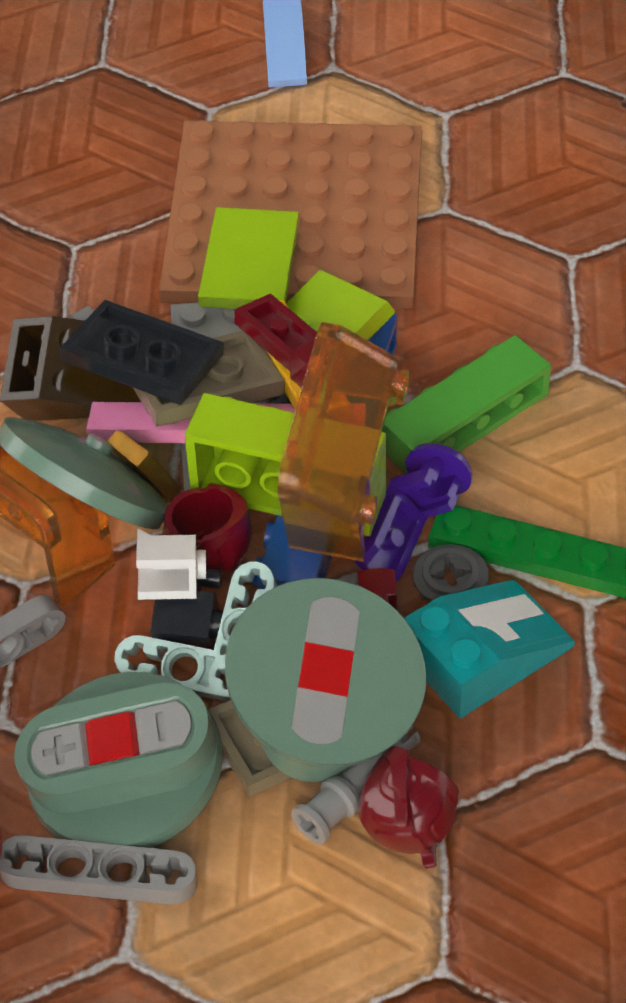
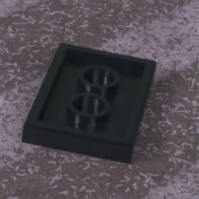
[60,300,224,405]

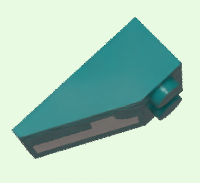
[404,579,575,719]

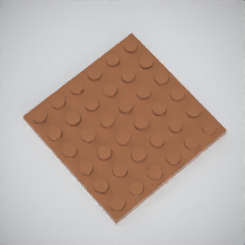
[159,120,422,309]

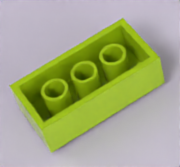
[185,393,386,537]

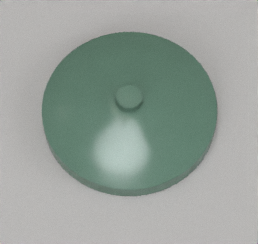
[0,417,168,529]

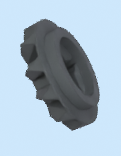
[413,544,489,601]

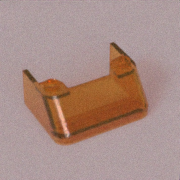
[278,322,409,562]
[0,446,115,611]

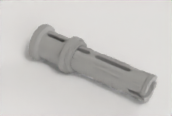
[291,726,421,845]

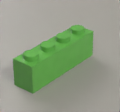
[379,335,551,474]

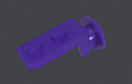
[354,443,473,582]

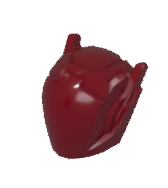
[162,483,252,574]
[358,746,460,869]

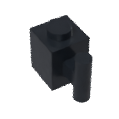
[150,568,224,650]

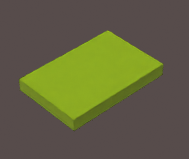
[198,207,299,309]
[286,269,395,362]

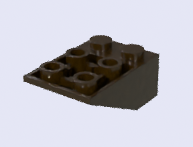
[0,316,141,421]

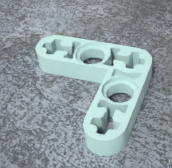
[114,562,277,702]

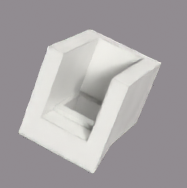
[136,528,206,600]

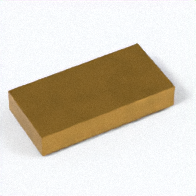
[107,430,180,502]

